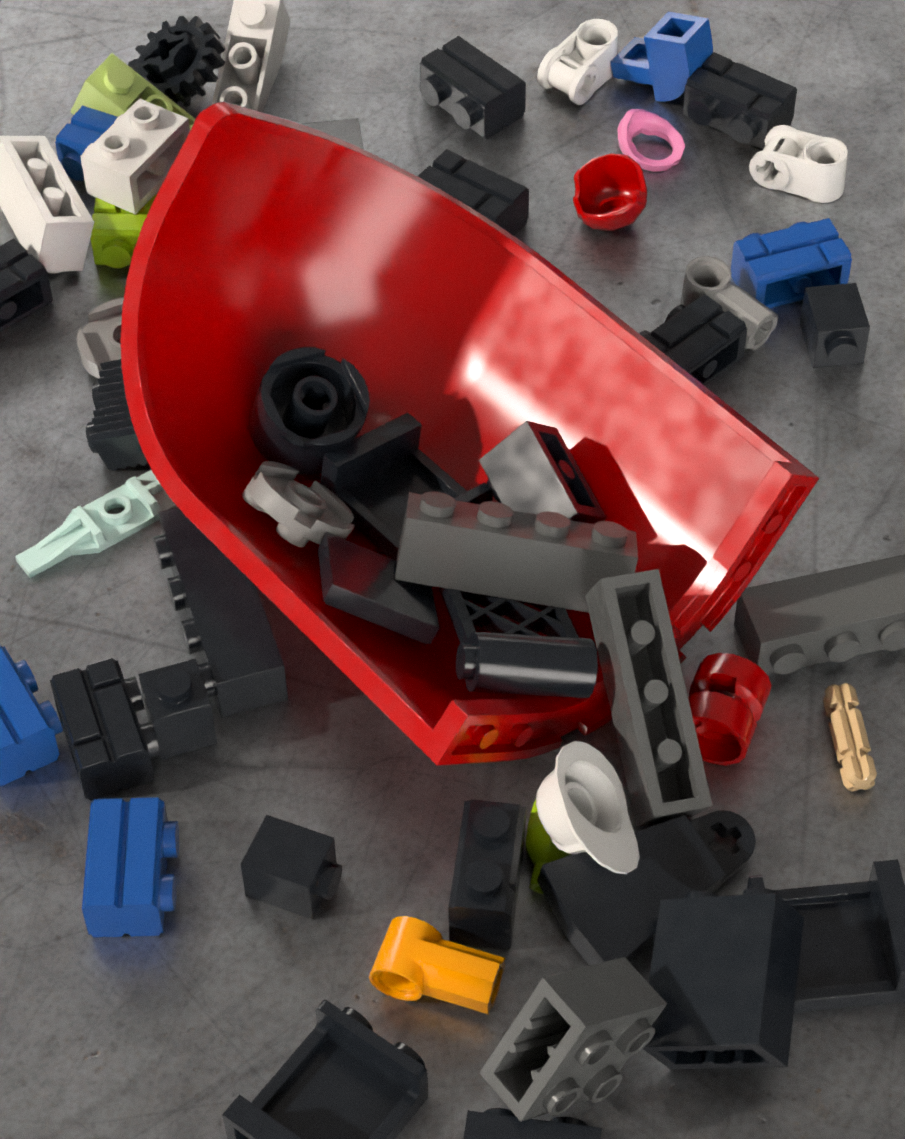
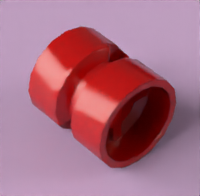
[688,653,772,766]

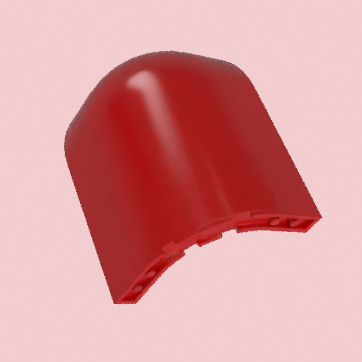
[121,102,819,766]

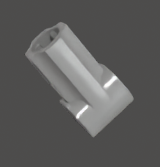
[680,256,779,351]

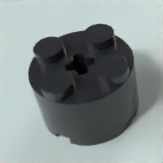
[249,347,370,475]

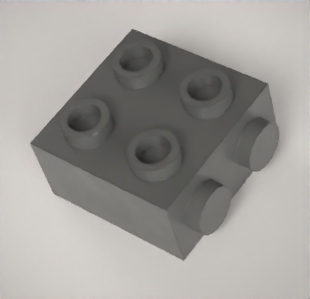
[479,957,667,1122]

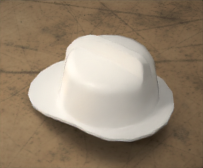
[536,741,640,874]

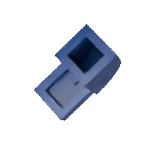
[610,11,713,102]

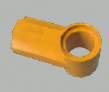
[369,916,505,1014]

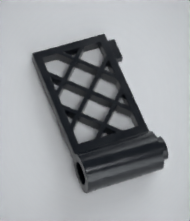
[431,586,598,698]

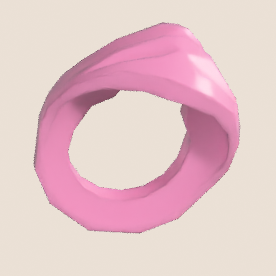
[617,109,685,172]

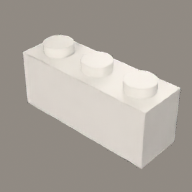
[0,136,94,274]

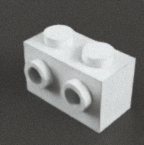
[80,99,190,214]

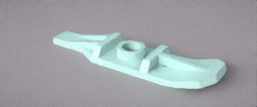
[15,470,177,578]

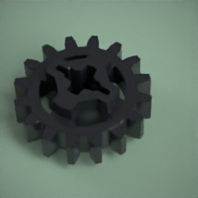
[128,16,226,107]

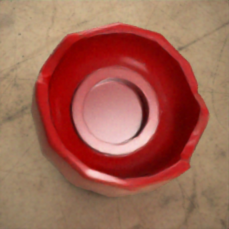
[573,153,648,231]

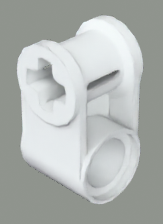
[537,19,618,105]
[749,125,848,203]

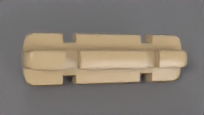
[823,683,877,792]

